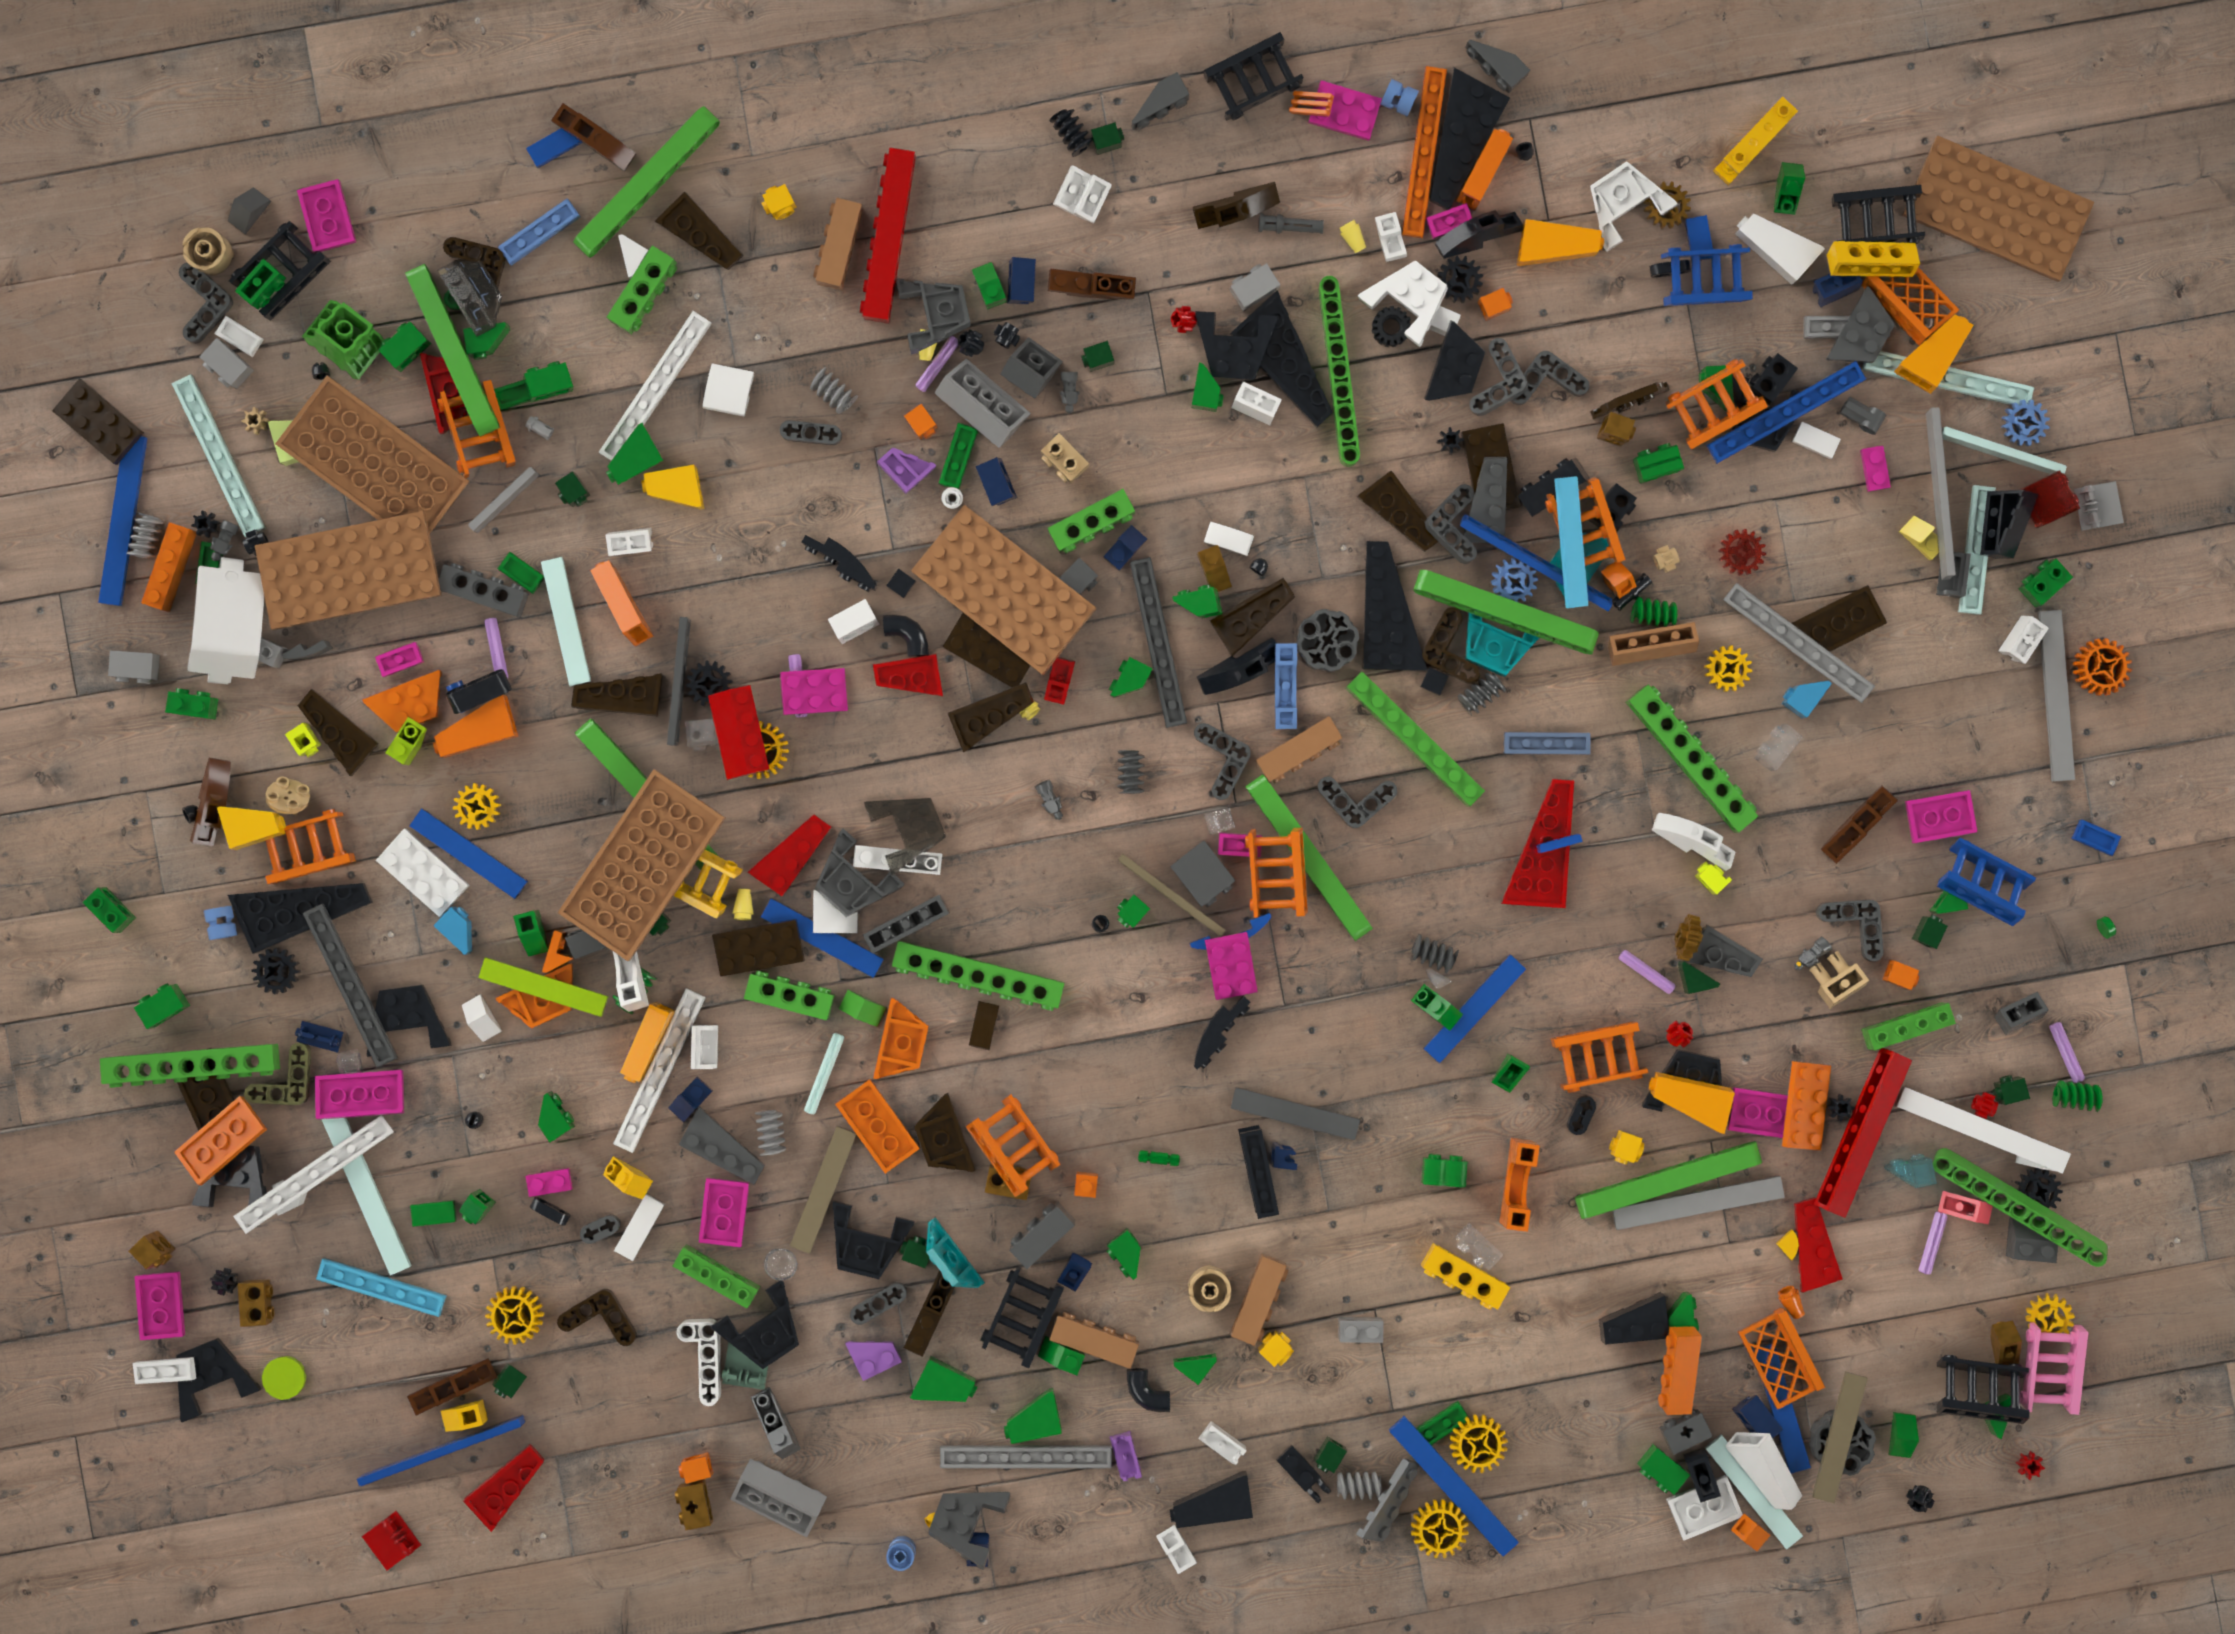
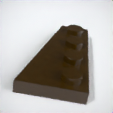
[655,192,744,270]
[1357,471,1438,552]
[1210,578,1295,657]
[571,673,663,717]
[948,682,1034,753]

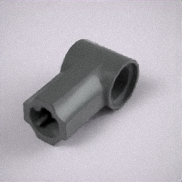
[1839,397,1886,435]

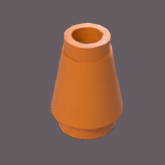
[1778,1285,1805,1319]

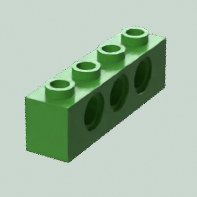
[606,245,677,335]
[1047,489,1135,554]
[744,970,835,1020]
[1861,1002,1956,1051]
[673,1244,761,1308]

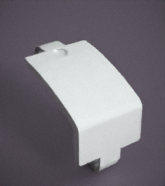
[188,557,264,685]

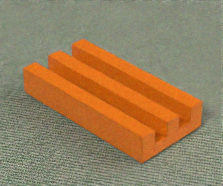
[1289,91,1334,117]

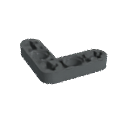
[179,263,233,344]
[1469,338,1528,416]
[1510,351,1589,405]
[1425,484,1477,564]
[1194,723,1251,800]
[1317,777,1397,828]
[1816,900,1883,962]

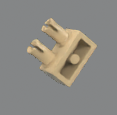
[1041,433,1089,484]
[1809,951,1869,1009]

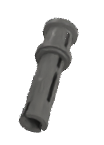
[1258,213,1324,234]

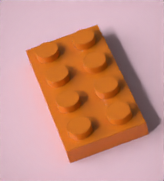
[1782,1061,1831,1151]
[835,1079,920,1174]
[174,1096,267,1186]

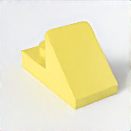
[1899,516,1939,560]

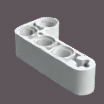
[676,1319,721,1406]

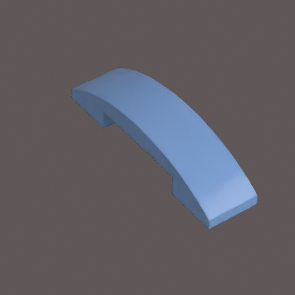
[1275,643,1297,729]

